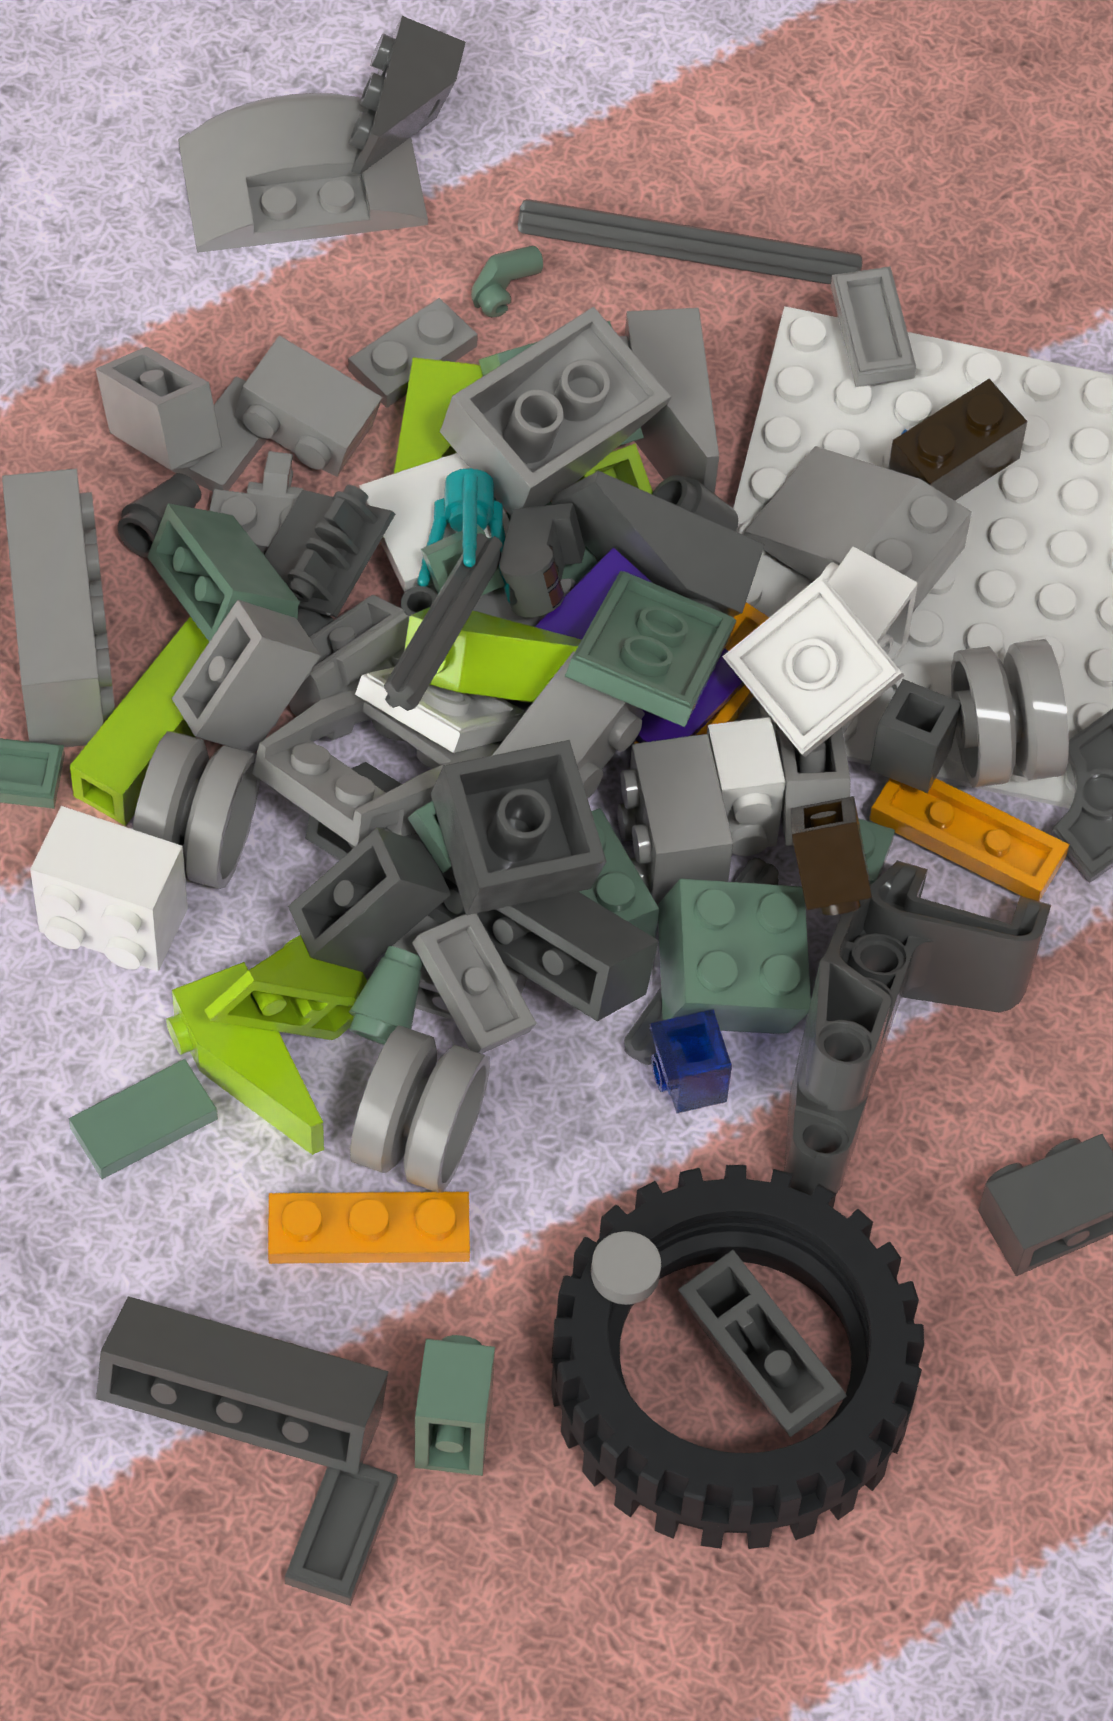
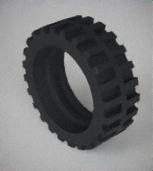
[551,1165,924,1549]

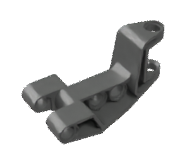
[784,860,1051,1196]

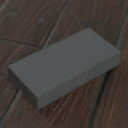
[285,1463,398,1606]

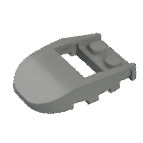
[252,689,504,846]

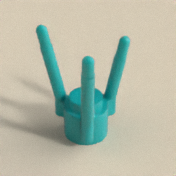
[417,468,510,603]

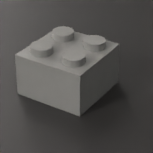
[618,734,733,905]

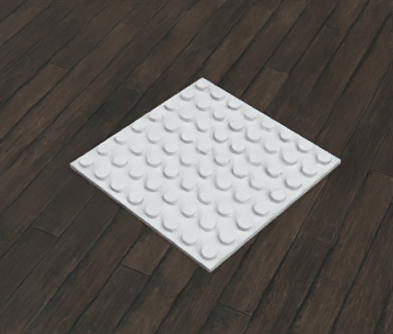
[733,306,1113,809]

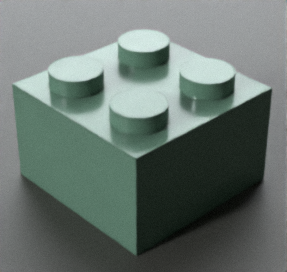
[657,879,811,1034]

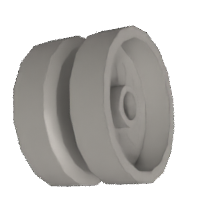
[951,639,1069,788]
[132,731,260,889]
[350,1025,490,1193]

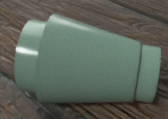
[349,946,423,1045]

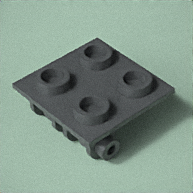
[264,485,396,618]

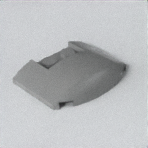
[178,93,428,253]

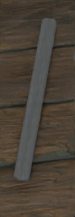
[518,199,863,285]

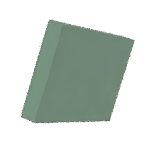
[565,571,737,727]

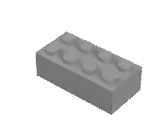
[2,468,115,747]

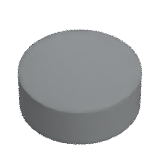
[591,1231,661,1305]

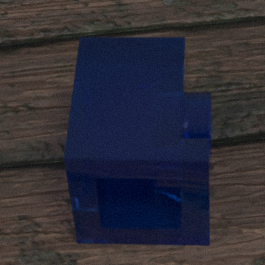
[649,1009,732,1114]

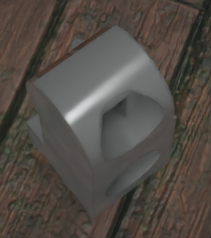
[499,503,585,617]

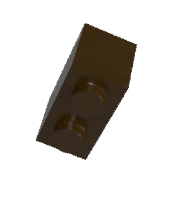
[888,379,1028,501]
[791,796,872,915]

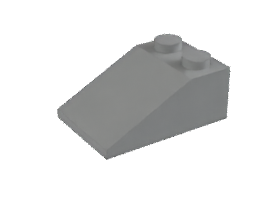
[440,307,671,516]
[620,308,719,494]
[744,446,972,612]

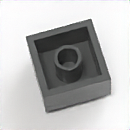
[431,740,607,915]

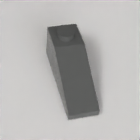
[678,1250,846,1437]

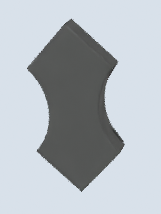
[1050,709,1113,883]

